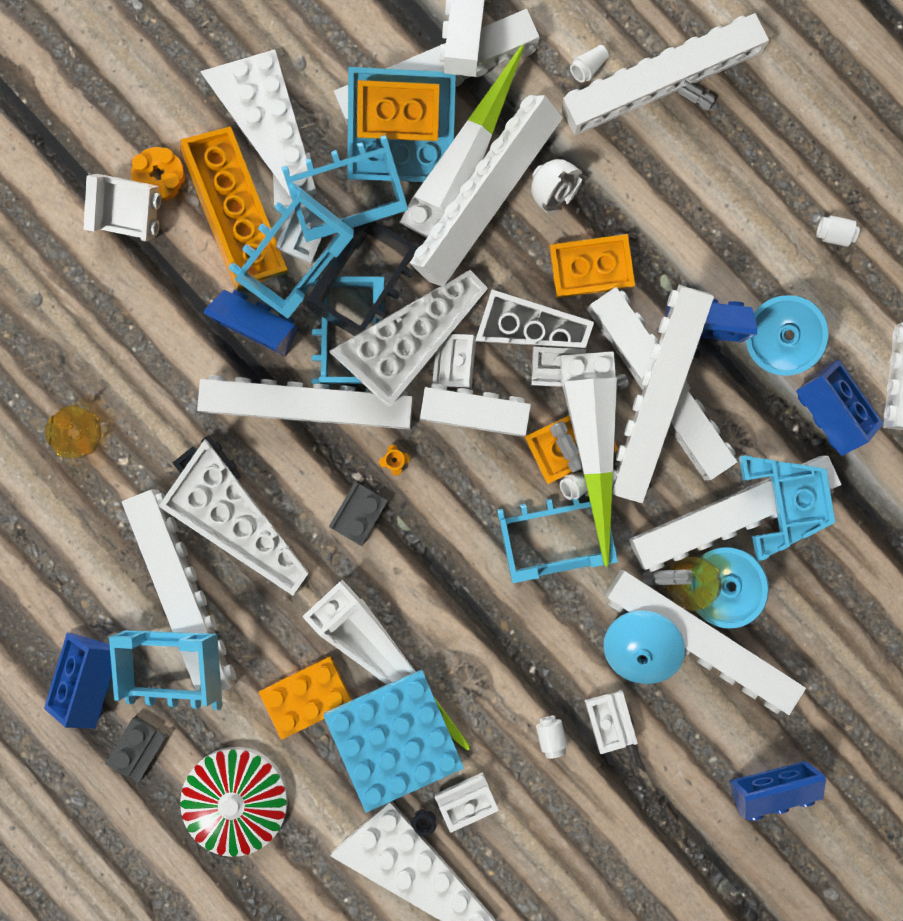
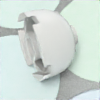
[531,159,582,215]

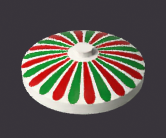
[180,747,288,857]

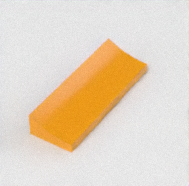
[180,126,288,292]

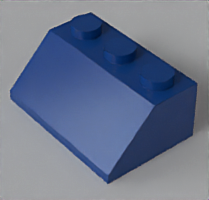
[203,289,299,356]
[666,299,758,343]
[796,359,884,456]
[44,632,112,729]
[730,761,826,821]

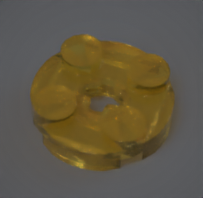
[45,406,101,459]
[666,556,722,611]

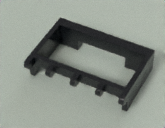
[306,221,418,336]

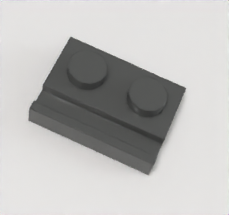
[329,482,388,546]
[105,716,168,783]

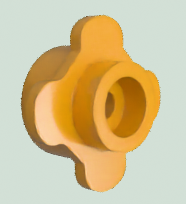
[379,445,410,476]

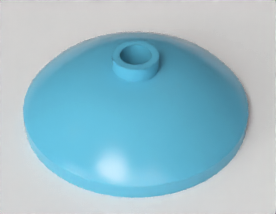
[746,295,829,376]
[687,547,769,628]
[604,611,685,684]

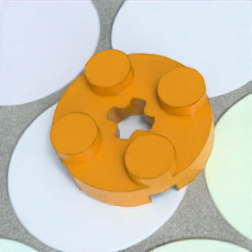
[131,147,186,201]

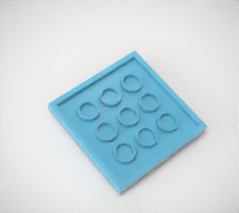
[347,67,456,182]
[323,670,464,813]

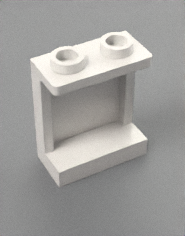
[84,174,161,242]

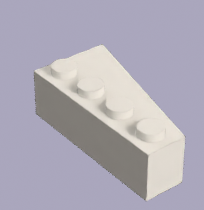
[475,290,594,348]

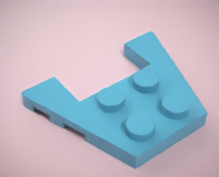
[739,456,835,561]

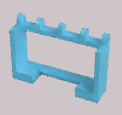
[281,135,408,242]
[229,183,354,319]
[311,276,386,385]
[497,499,618,583]
[109,630,223,710]

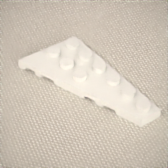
[200,50,317,200]
[329,270,488,406]
[159,440,309,595]
[330,801,495,921]

